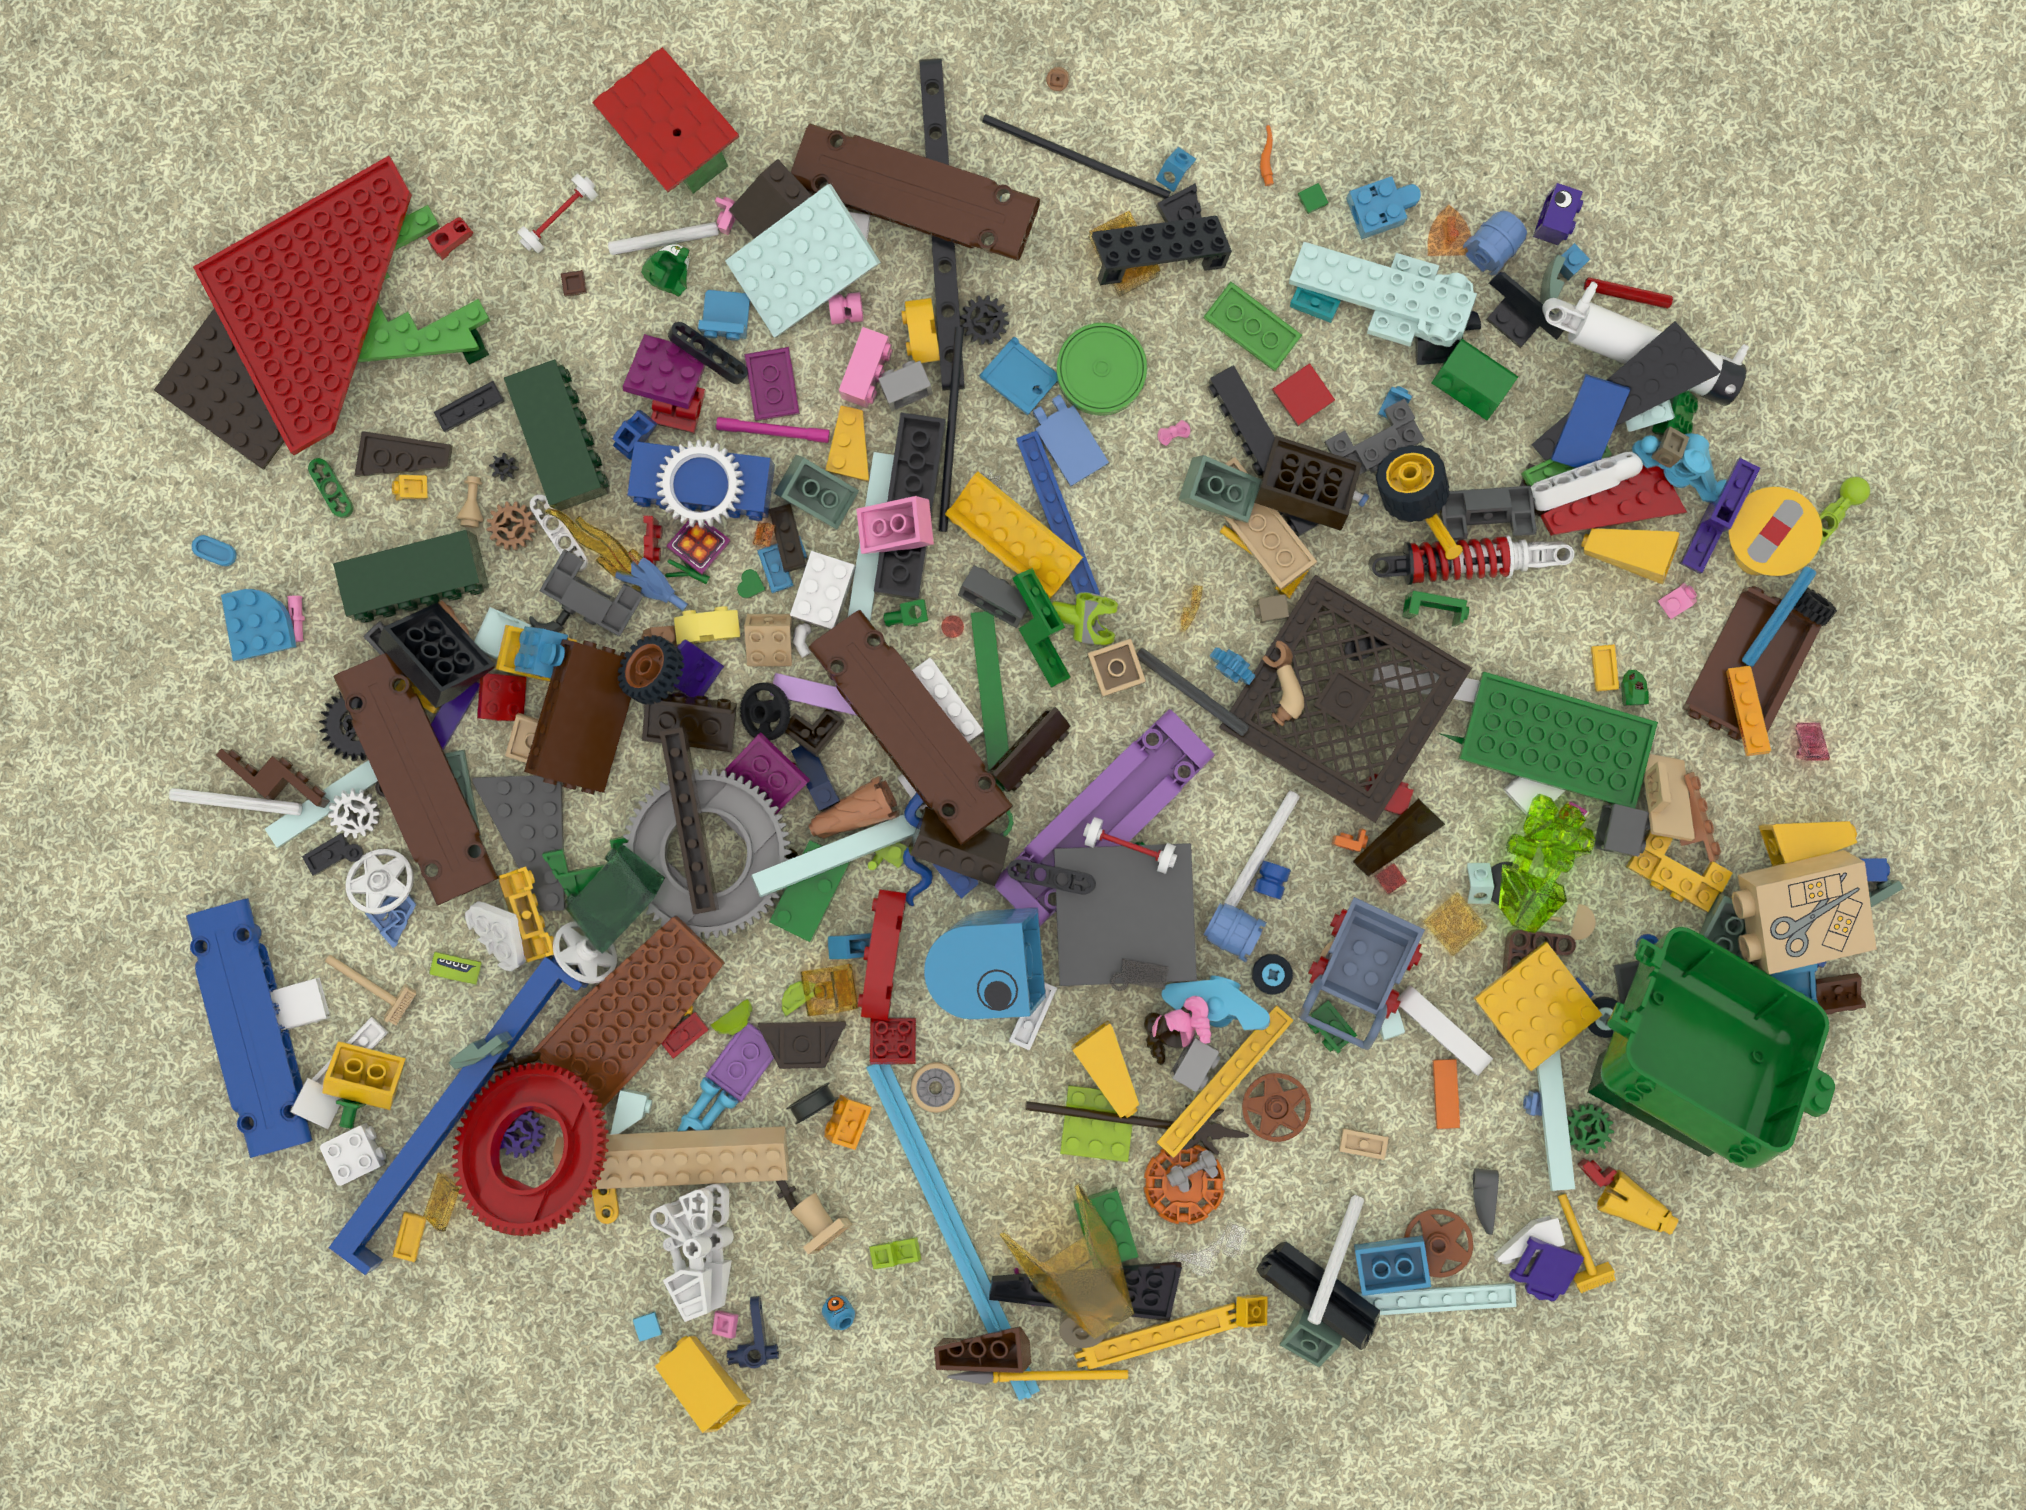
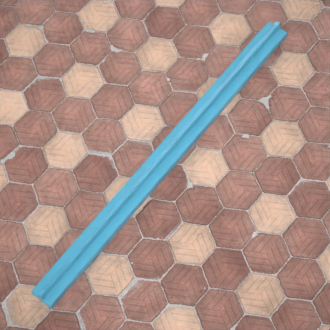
[866,1064,1040,1401]

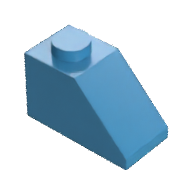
[828,933,872,959]

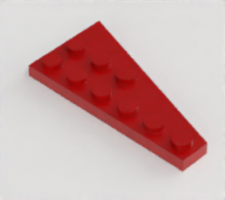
[1540,465,1687,536]

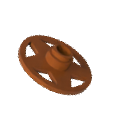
[1242,1073,1311,1142]
[1404,1208,1473,1278]

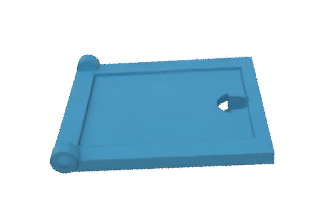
[979,337,1058,415]

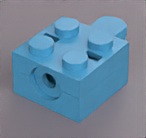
[1346,176,1421,240]
[514,626,568,678]

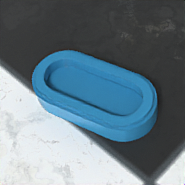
[192,535,237,567]

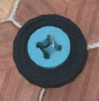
[1252,954,1293,995]

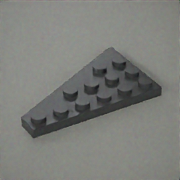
[472,776,565,911]

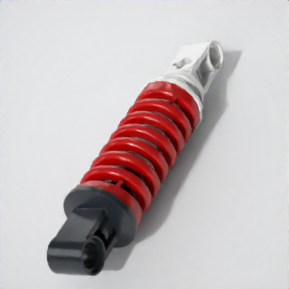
[1368,535,1574,585]

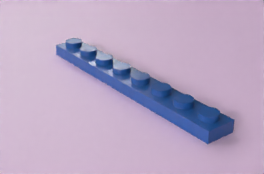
[1016,431,1100,596]

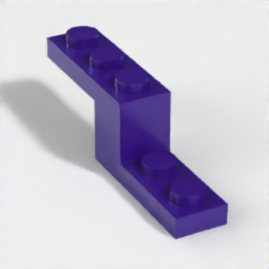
[1680,458,1760,574]

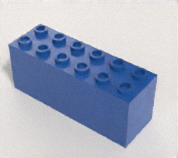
[627,441,775,521]

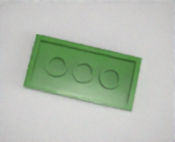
[1203,281,1302,372]

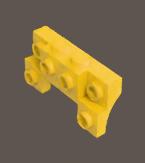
[1626,829,1733,912]
[498,867,554,963]

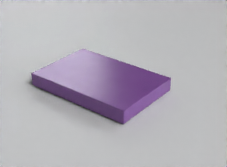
[705,1022,774,1102]

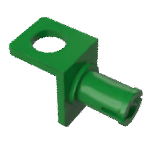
[884,599,928,627]
[336,1098,366,1129]

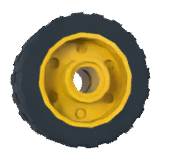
[1376,445,1450,522]

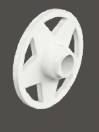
[346,849,414,914]
[553,921,617,984]

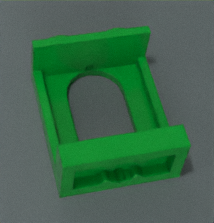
[1402,591,1469,627]

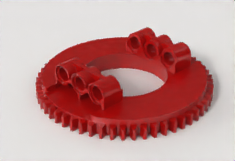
[452,1063,609,1237]

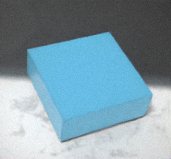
[633,1312,662,1342]

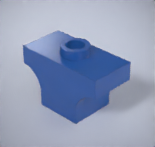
[612,410,658,460]

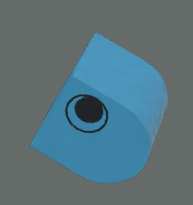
[924,907,1046,1019]

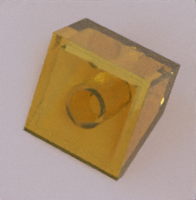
[801,963,858,1016]

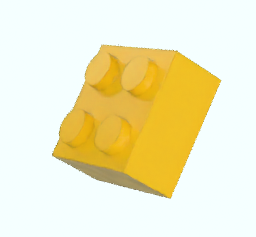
[1236,1295,1268,1328]

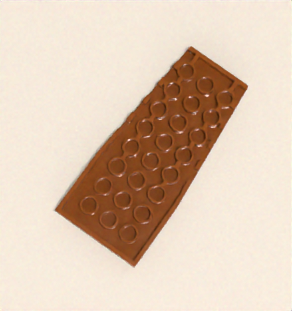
[532,915,725,1111]

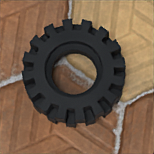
[1794,587,1837,626]

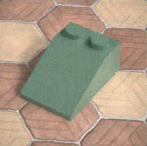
[774,454,859,529]
[1178,455,1261,523]
[1700,892,1746,959]

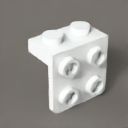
[320,1123,386,1186]

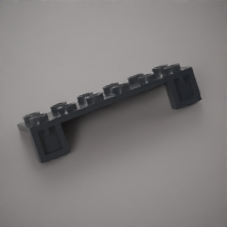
[1092,216,1232,286]

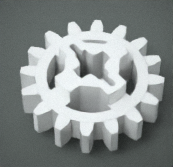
[328,788,380,838]

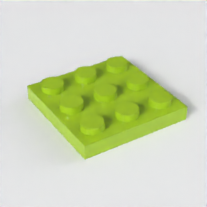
[1060,1085,1134,1162]

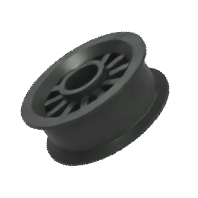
[786,1082,839,1124]

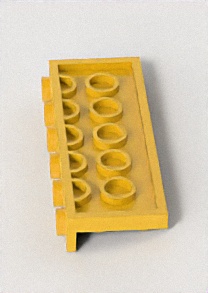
[945,471,1083,599]

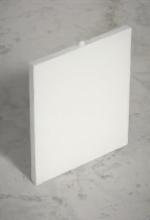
[290,1078,341,1129]

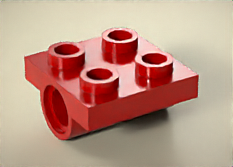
[651,387,706,434]
[477,673,527,722]

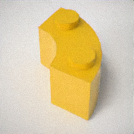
[901,298,940,363]

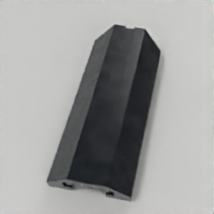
[1256,1241,1380,1350]

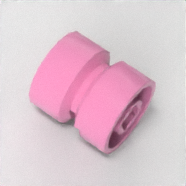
[829,292,863,325]

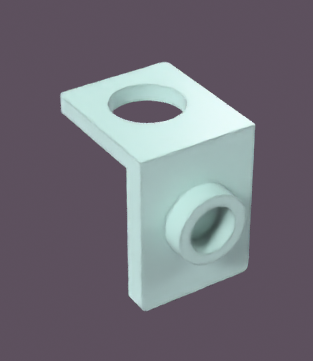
[1467,863,1494,904]

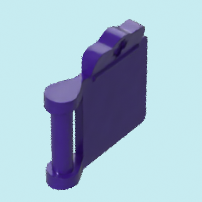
[1509,1236,1584,1301]

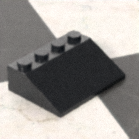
[378,602,495,708]

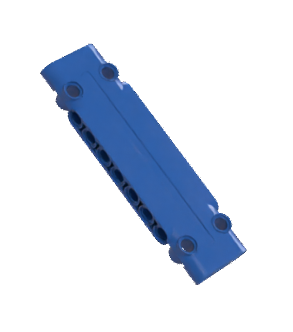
[186,898,313,1158]

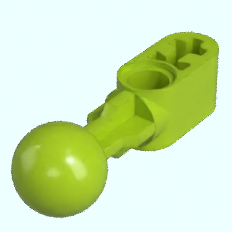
[1819,476,1870,546]

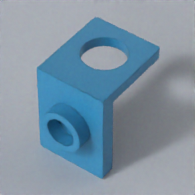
[1156,147,1196,192]

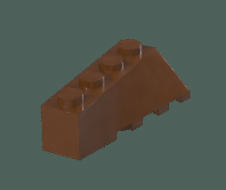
[934,1326,1032,1373]

